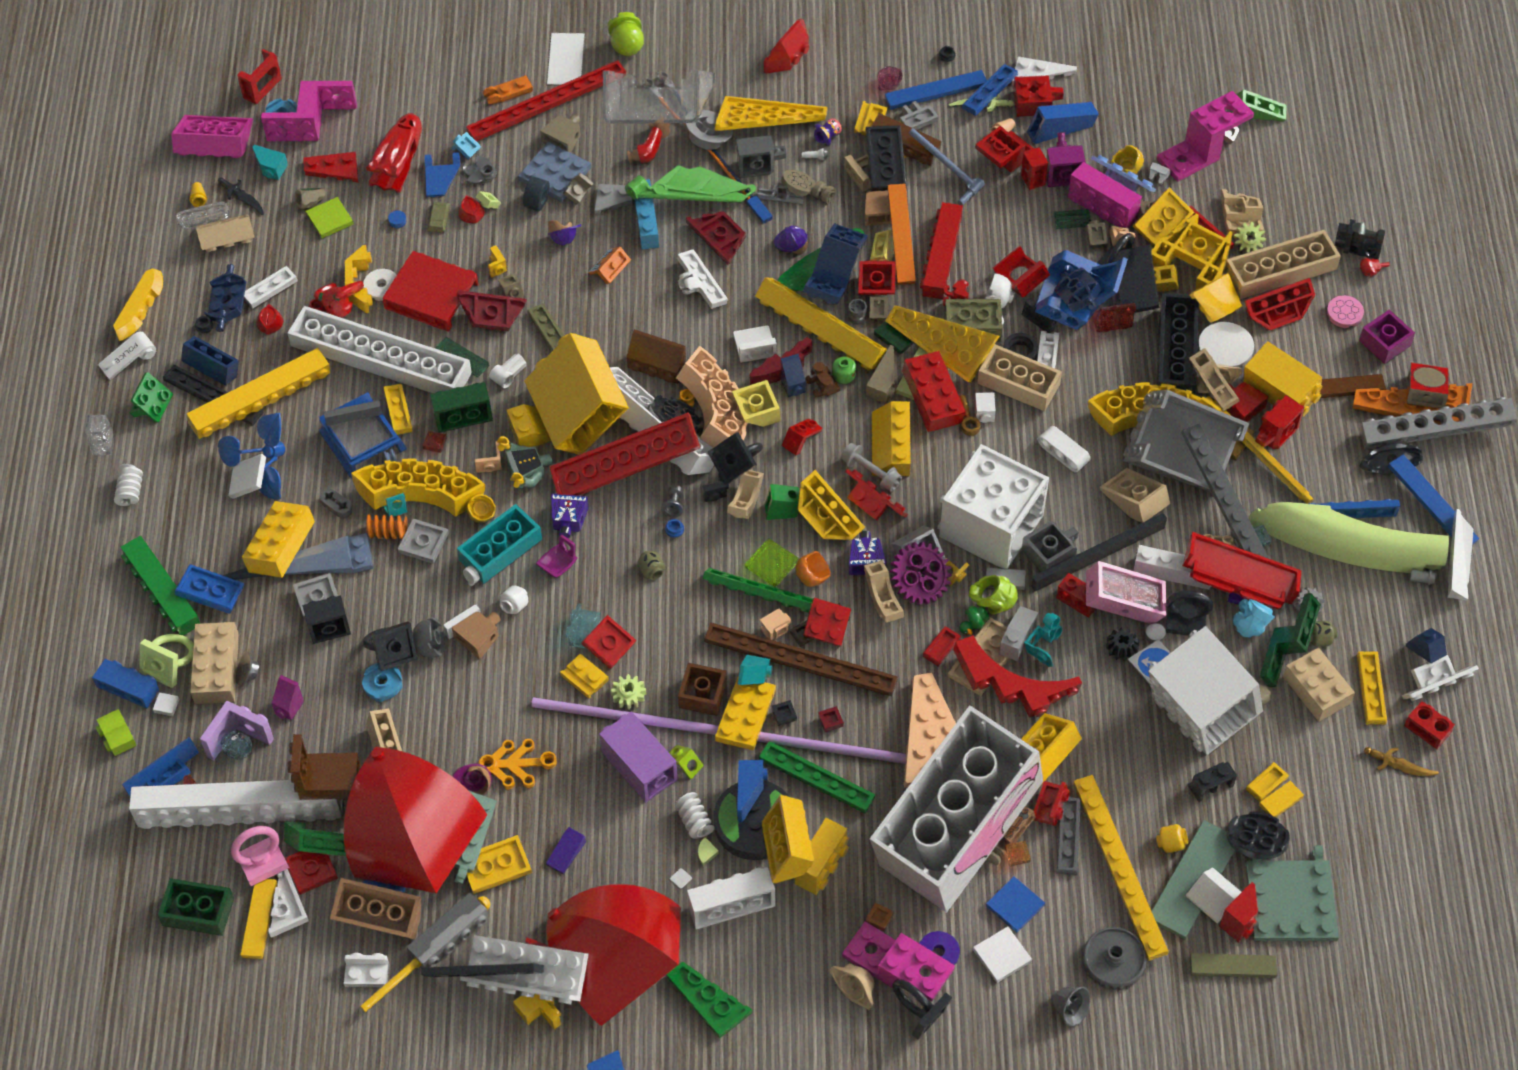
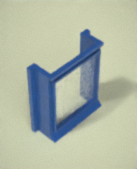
[319,392,407,478]

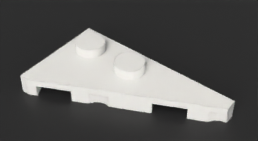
[1012,57,1077,86]
[268,869,309,938]

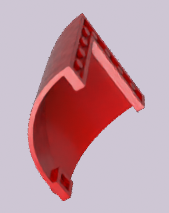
[344,746,487,893]
[546,884,681,1026]

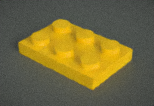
[1133,187,1194,247]
[466,835,532,895]

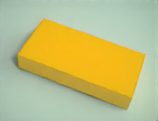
[1245,762,1289,802]
[1259,781,1304,817]

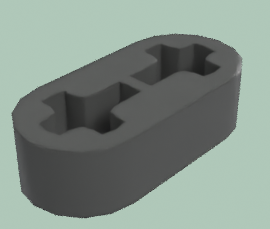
[320,489,352,518]

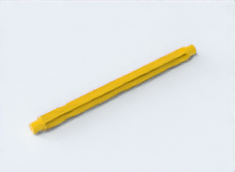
[1206,396,1314,504]

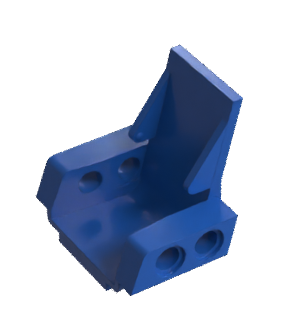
[1035,250,1128,330]

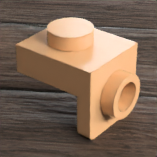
[1109,226,1135,247]

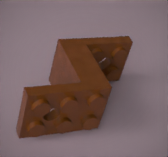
[287,734,361,801]

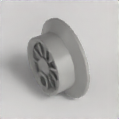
[685,110,733,150]

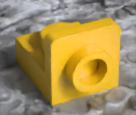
[488,245,507,277]

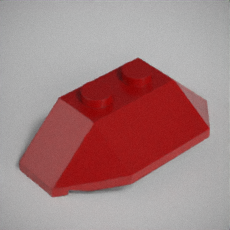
[764,18,810,74]
[1244,278,1316,330]

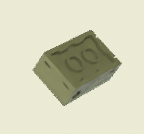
[945,299,1004,342]

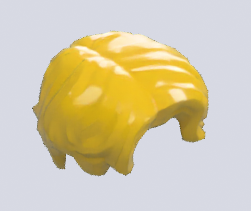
[1111,145,1144,174]

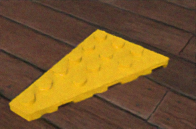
[715,96,828,131]

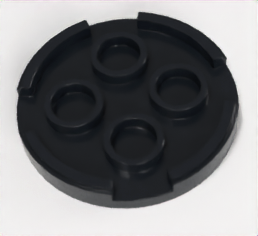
[651,395,704,433]
[1227,812,1290,859]

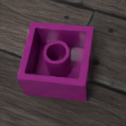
[1359,309,1415,364]

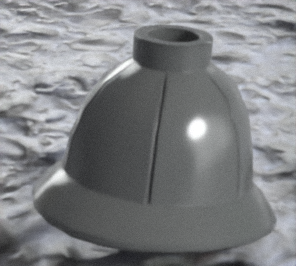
[1051,986,1090,1027]

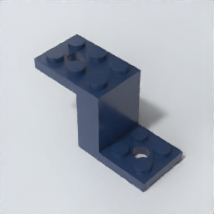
[803,223,868,305]

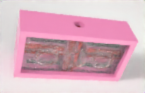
[1086,561,1166,624]

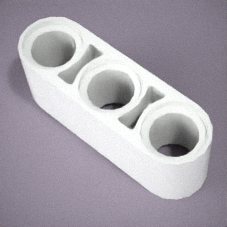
[1038,426,1091,472]

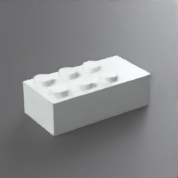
[687,867,775,929]

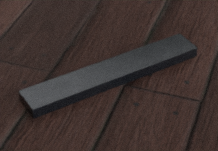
[163,365,264,426]
[421,963,544,978]

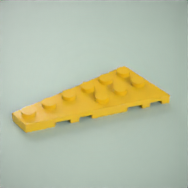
[885,306,1000,382]

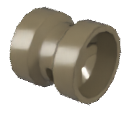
[812,180,836,204]

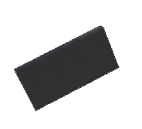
[865,125,907,191]
[1115,244,1160,315]

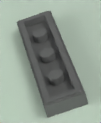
[1056,797,1081,875]

